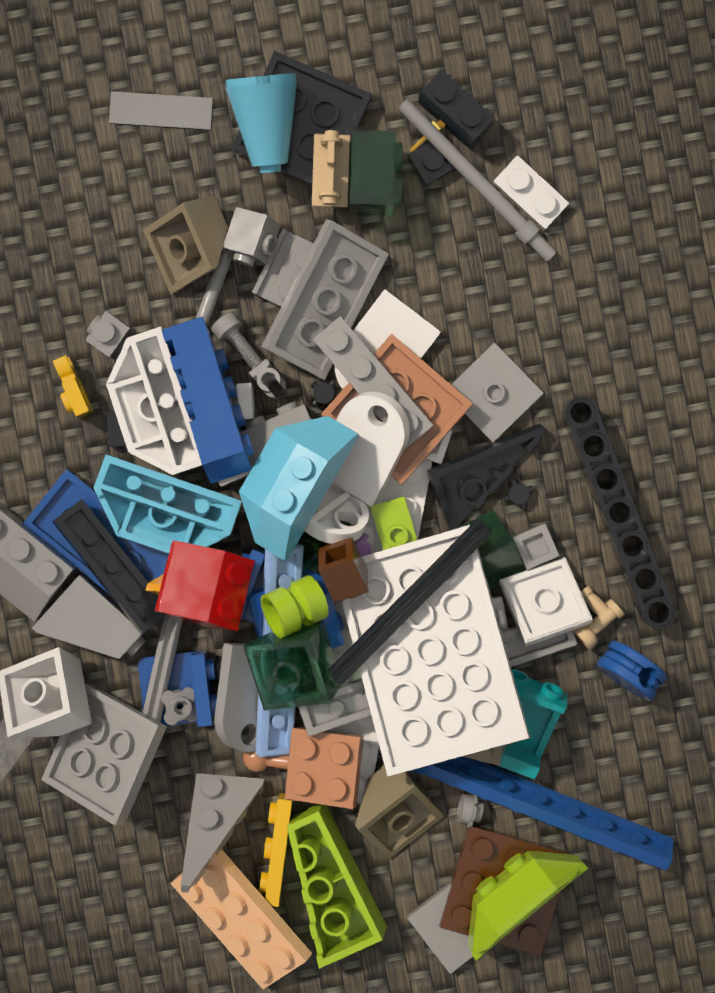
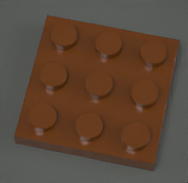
[439,824,570,956]

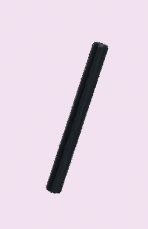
[328,519,492,684]

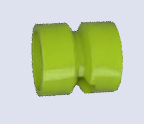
[261,575,329,639]

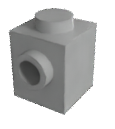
[223,207,281,267]

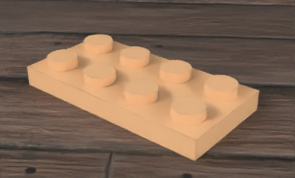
[171,849,312,989]

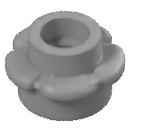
[457,794,484,828]

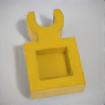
[53,355,94,418]

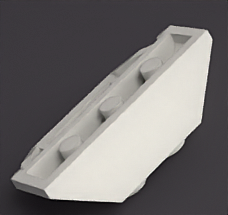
[106,327,202,475]

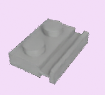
[252,229,314,307]

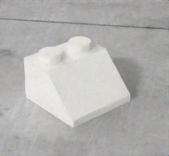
[0,647,92,739]

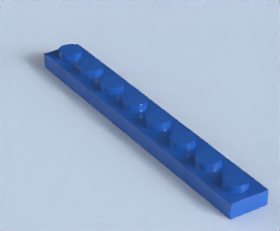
[413,756,673,871]

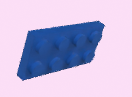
[23,469,169,593]

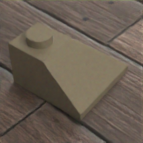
[143,195,228,295]
[355,765,444,859]

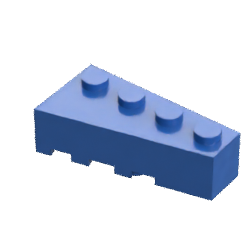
[162,316,255,483]

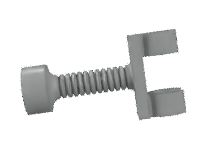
[211,312,287,399]

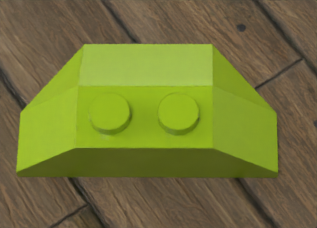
[468,850,588,961]

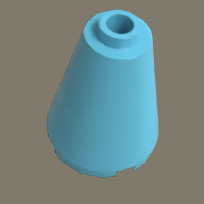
[225,73,297,173]

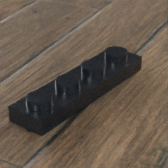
[52,499,166,635]

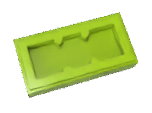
[370,496,417,550]

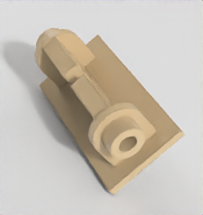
[312,130,350,207]

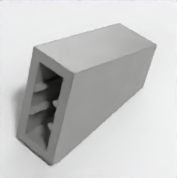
[32,574,146,659]

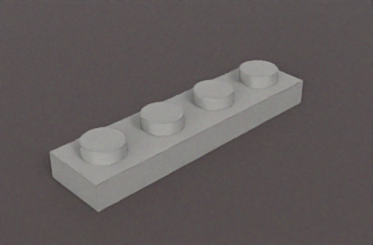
[313,316,434,450]

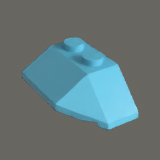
[239,416,360,561]
[94,455,242,554]

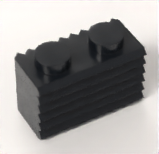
[418,70,494,149]

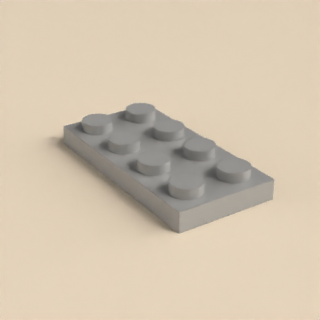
[261,219,389,380]

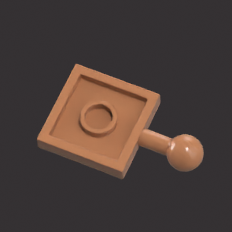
[243,727,364,809]

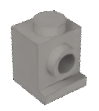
[86,311,135,360]

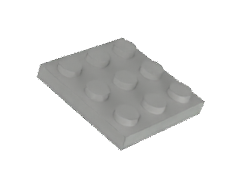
[41,683,167,827]

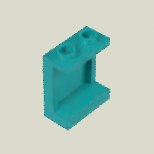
[498,669,568,780]

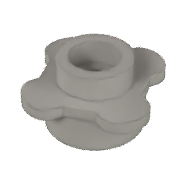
[161,687,197,725]

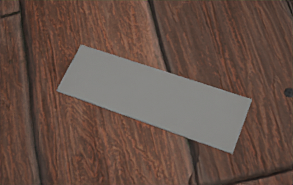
[109,91,213,130]

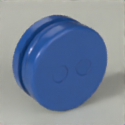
[596,640,667,701]

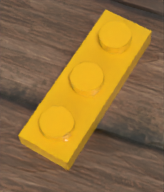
[259,793,293,907]

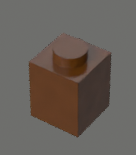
[318,537,369,602]

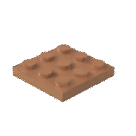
[321,334,473,485]

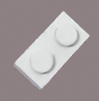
[492,155,569,231]

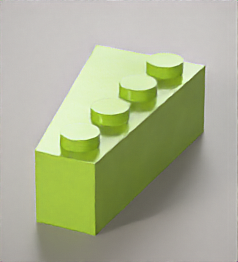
[287,804,387,969]

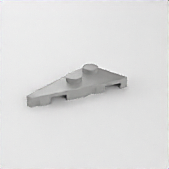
[181,773,264,893]

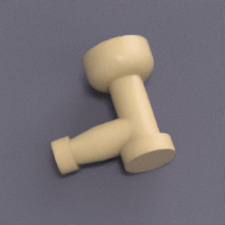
[573,585,625,650]

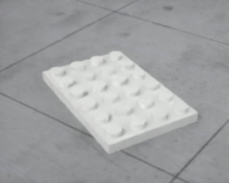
[342,525,530,776]

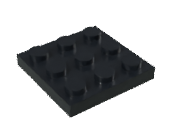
[231,51,372,186]

